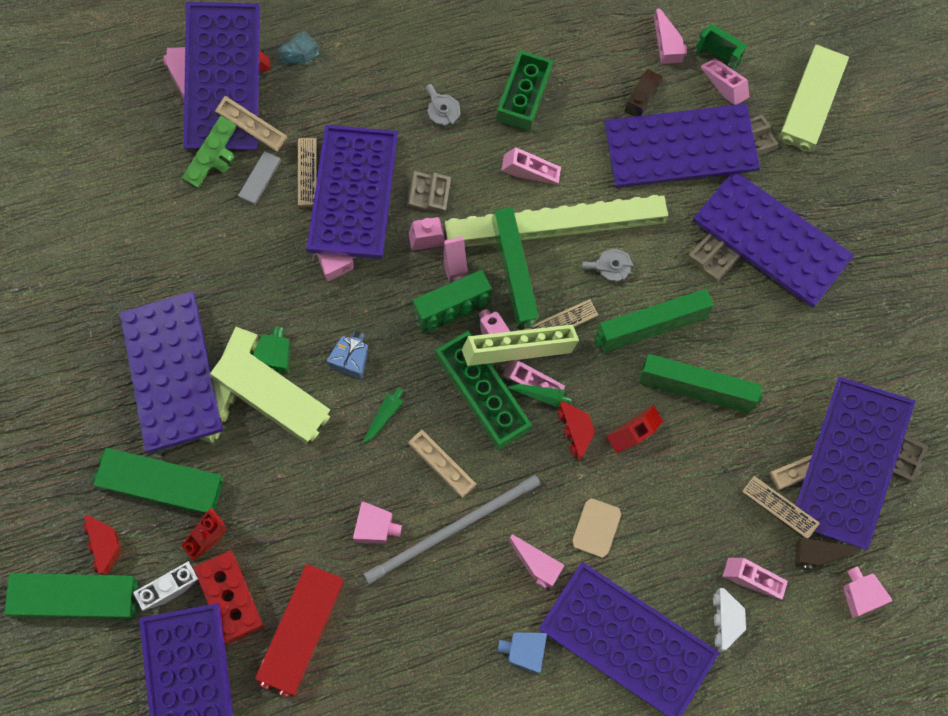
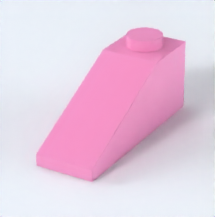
[654,9,687,64]
[164,47,185,98]
[701,58,750,105]
[501,147,561,184]
[444,236,468,283]
[501,360,565,390]
[509,534,564,589]
[723,558,788,600]

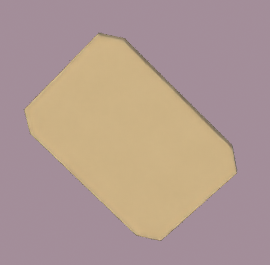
[572,498,621,558]

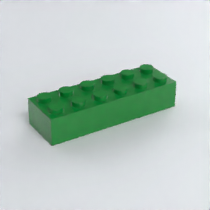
[435,331,532,451]

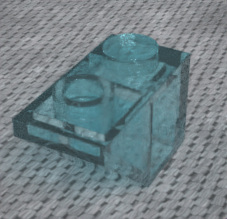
[277,30,320,64]

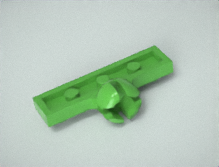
[182,116,237,188]

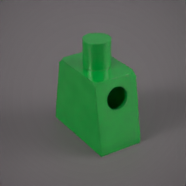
[253,327,290,374]

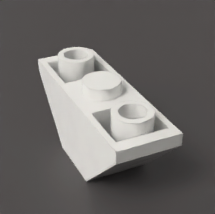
[133,561,198,611]
[713,588,746,652]

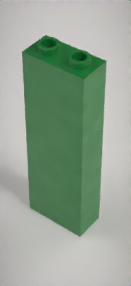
[491,207,539,329]
[594,288,714,353]
[638,354,763,414]
[93,448,224,515]
[4,573,139,620]

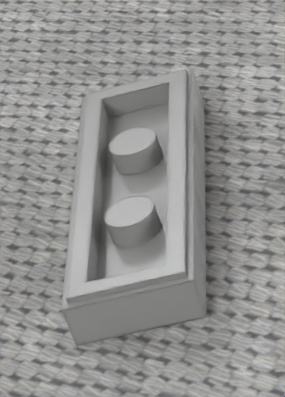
[238,151,281,206]

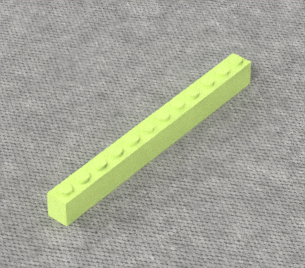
[445,195,668,247]

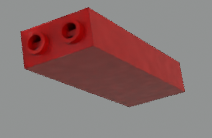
[255,564,345,698]

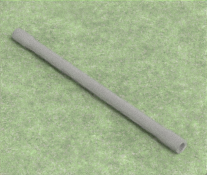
[363,475,541,584]

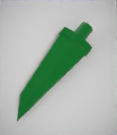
[507,384,571,408]
[362,388,404,444]

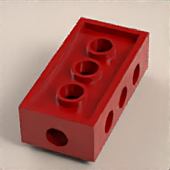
[194,550,265,645]

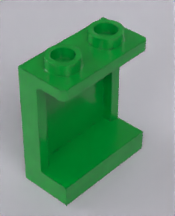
[695,23,747,71]

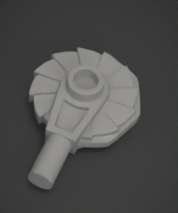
[426,84,460,126]
[582,249,633,282]

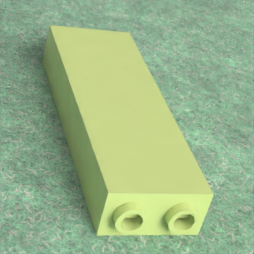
[778,45,849,153]
[210,342,330,444]

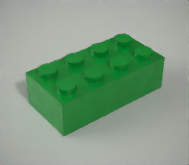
[496,50,554,131]
[412,269,492,333]

